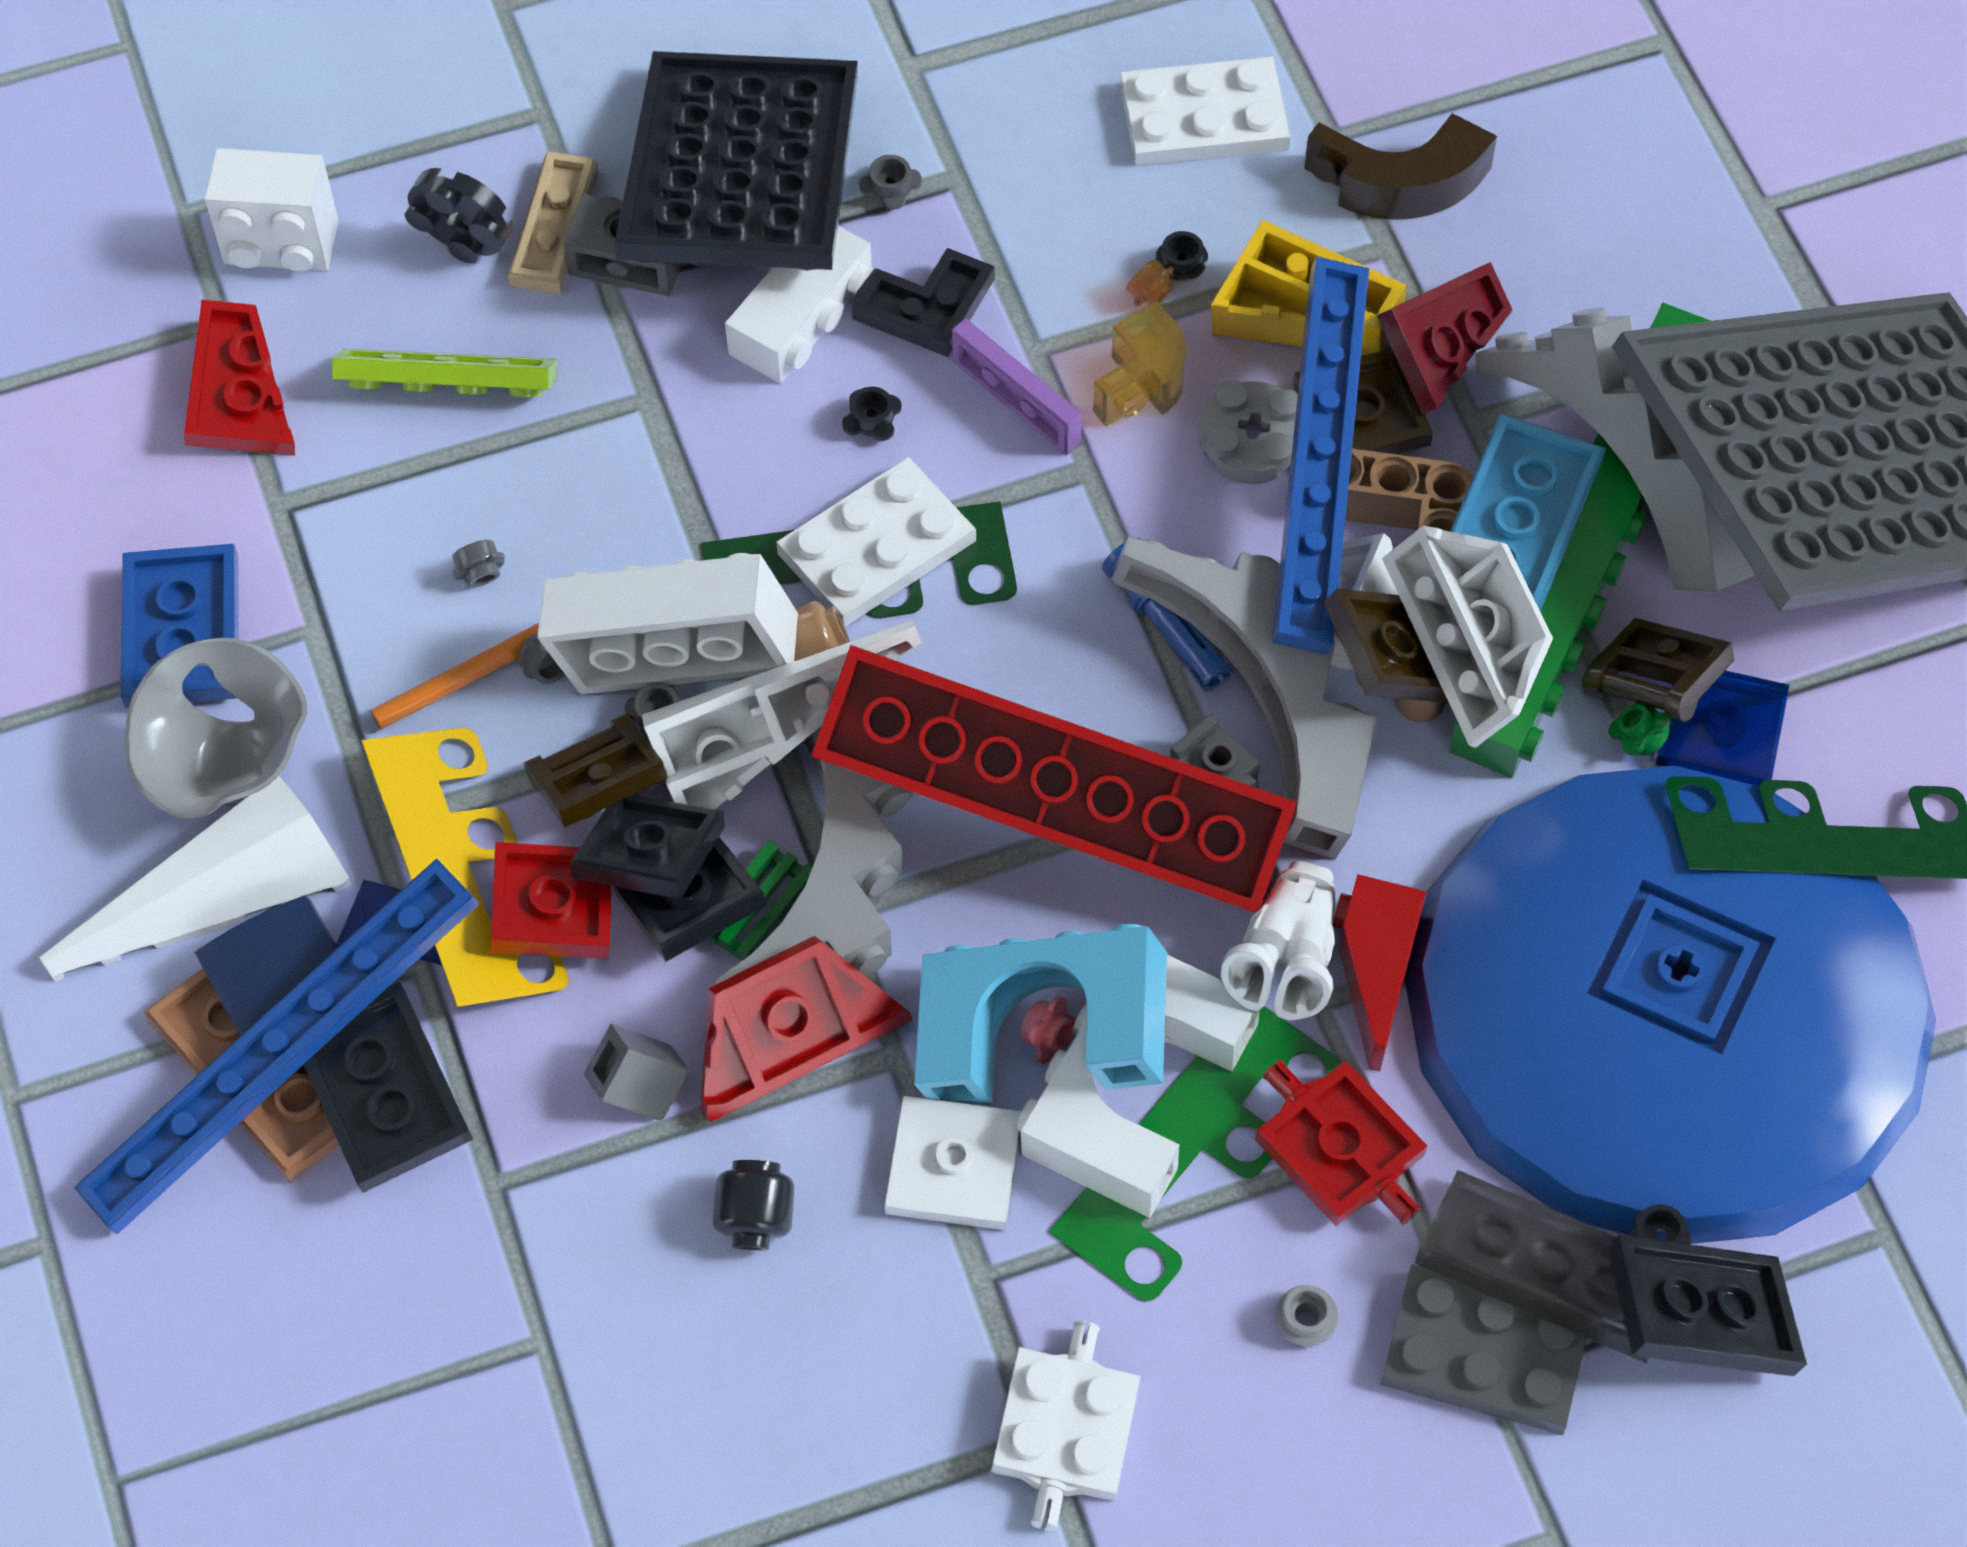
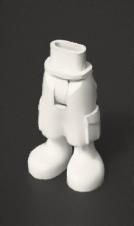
[1221,861,1336,1020]

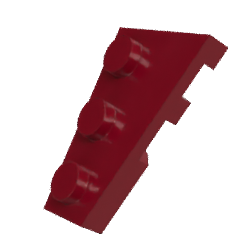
[1377,262,1513,415]

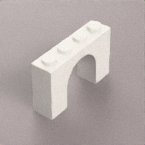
[1016,955,1260,1218]

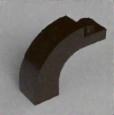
[1304,113,1497,220]

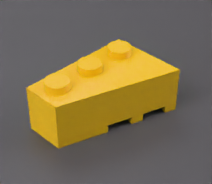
[1211,219,1406,355]

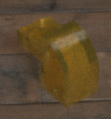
[1093,301,1186,426]

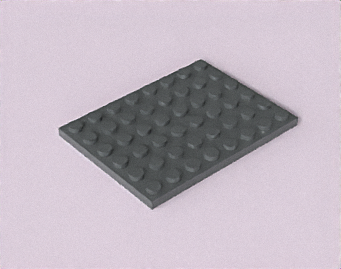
[1612,292,1967,612]

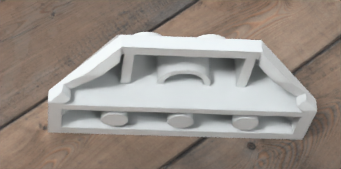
[1382,525,1553,747]

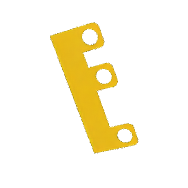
[361,728,569,1007]

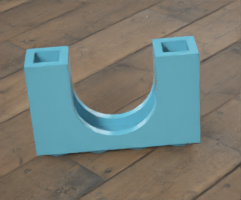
[914,924,1167,1105]

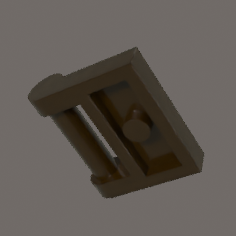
[1582,618,1734,722]
[523,713,668,828]

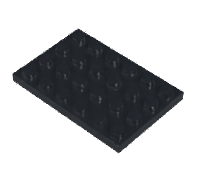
[615,51,858,271]

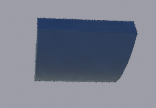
[194,895,338,1036]

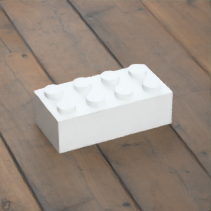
[537,553,798,695]

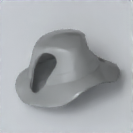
[125,638,307,819]

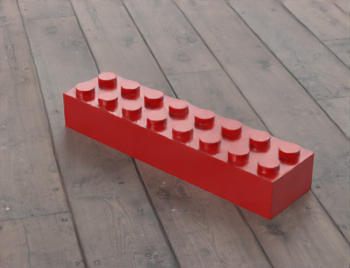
[811,645,1297,913]

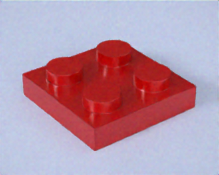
[490,842,611,959]

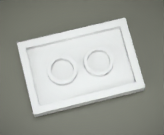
[1120,56,1290,166]
[777,457,976,627]

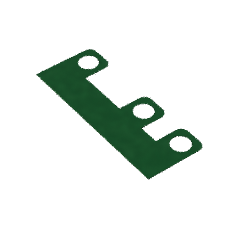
[701,501,1017,618]
[1665,776,1967,879]

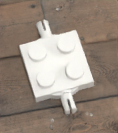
[991,1321,1141,1531]

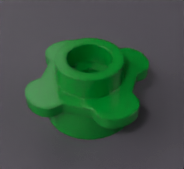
[1608,703,1671,756]

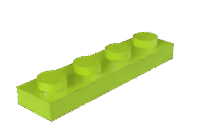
[332,348,557,397]

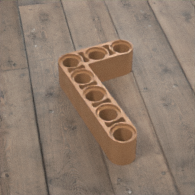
[1345,448,1473,722]

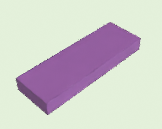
[952,318,1082,455]

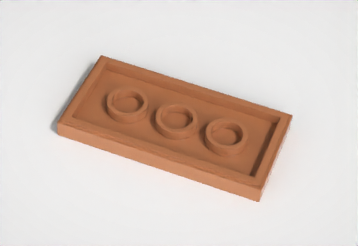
[144,968,339,1183]

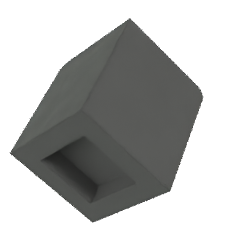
[584,1024,690,1120]

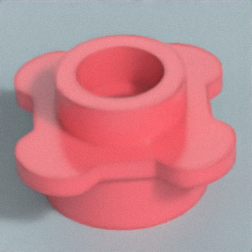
[1020,996,1075,1064]

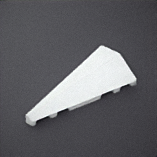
[642,620,922,810]
[39,776,351,982]

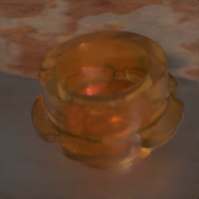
[1126,259,1175,308]

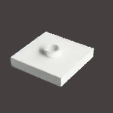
[885,1096,1022,1230]

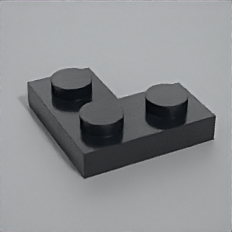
[852,248,995,357]

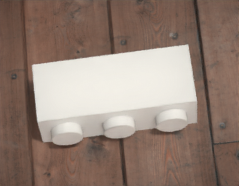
[725,226,874,384]

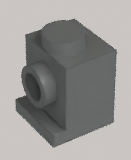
[1170,713,1260,788]

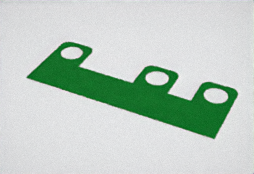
[1048,1006,1342,1301]

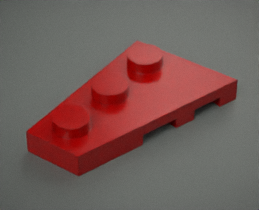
[184,299,295,456]

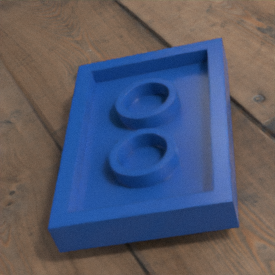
[121,543,239,708]

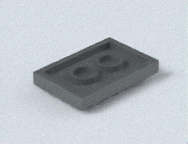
[1380,1264,1592,1435]

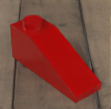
[1332,874,1426,1071]

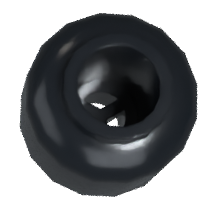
[713,1160,795,1251]

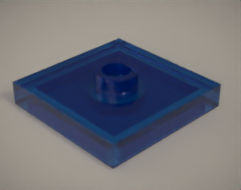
[1655,670,1790,786]

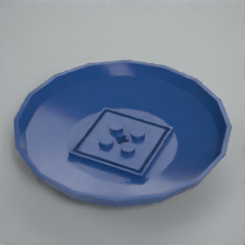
[1404,766,1936,1244]

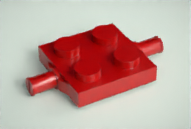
[1254,1060,1428,1226]

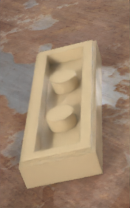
[508,151,599,295]

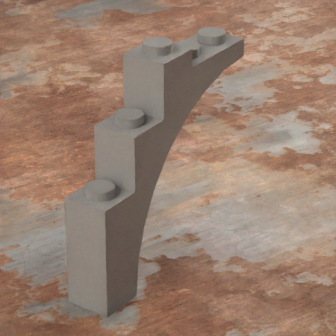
[1475,308,1754,591]
[1111,536,1377,859]
[714,726,915,985]

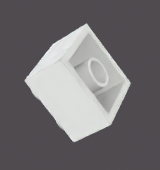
[205,148,339,272]

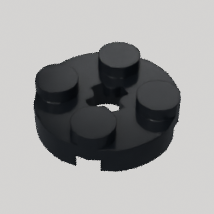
[404,168,513,263]

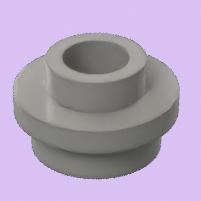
[1276,1285,1338,1347]

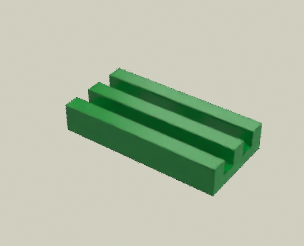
[708,840,812,961]

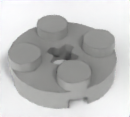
[1198,380,1298,484]

